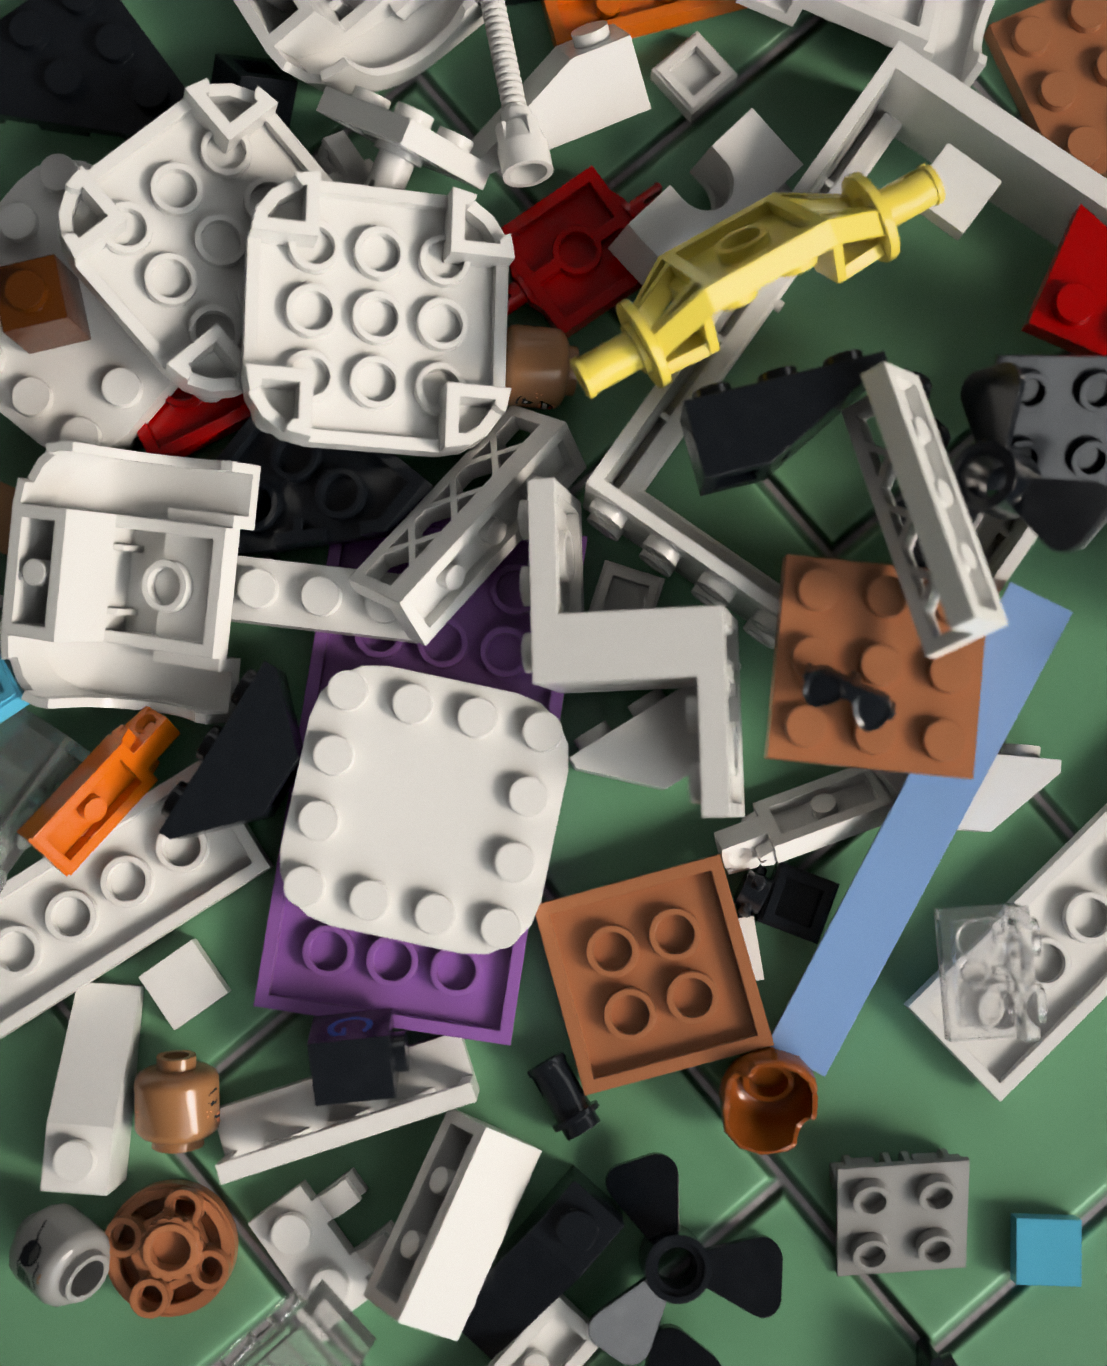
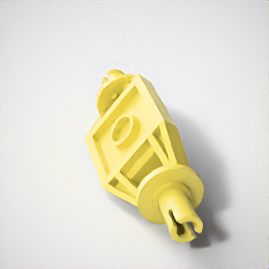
[569,163,945,399]

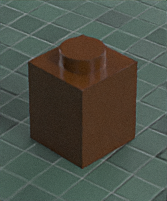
[0,254,91,354]

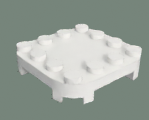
[58,78,333,403]
[0,154,178,451]
[240,170,515,457]
[280,665,569,954]

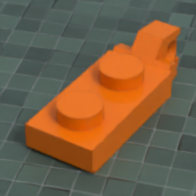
[17,706,181,876]

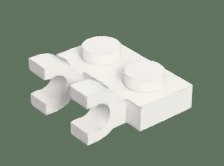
[248,1167,395,1332]

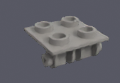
[829,1148,970,1276]

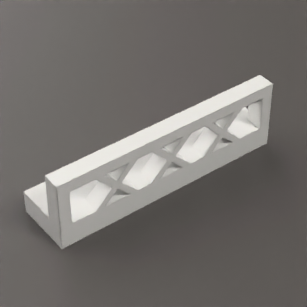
[841,361,1009,659]
[347,405,587,646]
[215,1035,480,1185]

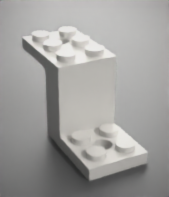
[518,478,745,818]

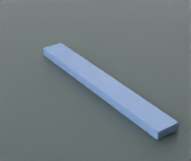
[770,582,1073,1077]

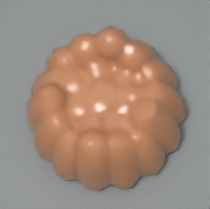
[138,1216,204,1282]

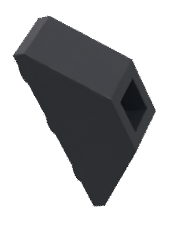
[159,661,303,839]

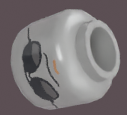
[9,1203,110,1307]

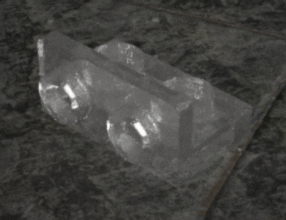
[934,903,1048,1042]

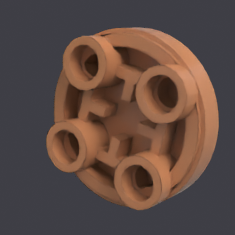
[104,1179,239,1319]

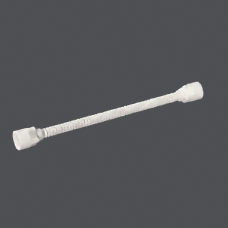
[479,0,553,188]

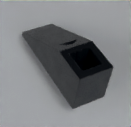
[680,349,887,496]

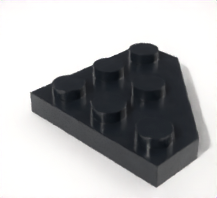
[0,0,185,141]
[216,416,434,557]

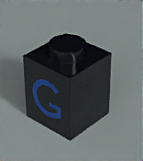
[307,1008,410,1106]

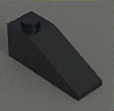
[462,1165,625,1360]

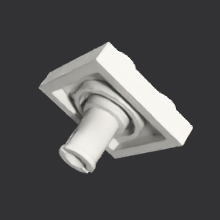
[316,85,493,191]

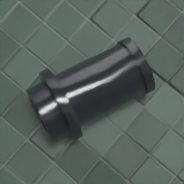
[527,1051,601,1141]

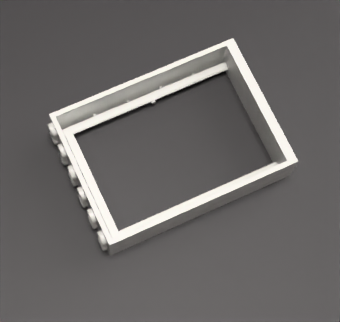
[583,40,1107,649]

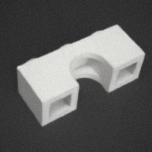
[608,108,804,286]

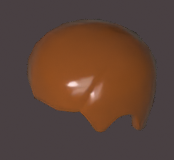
[719,1046,818,1155]

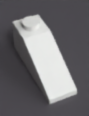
[471,20,651,174]
[40,981,144,1196]

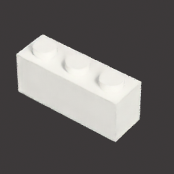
[363,1109,542,1341]

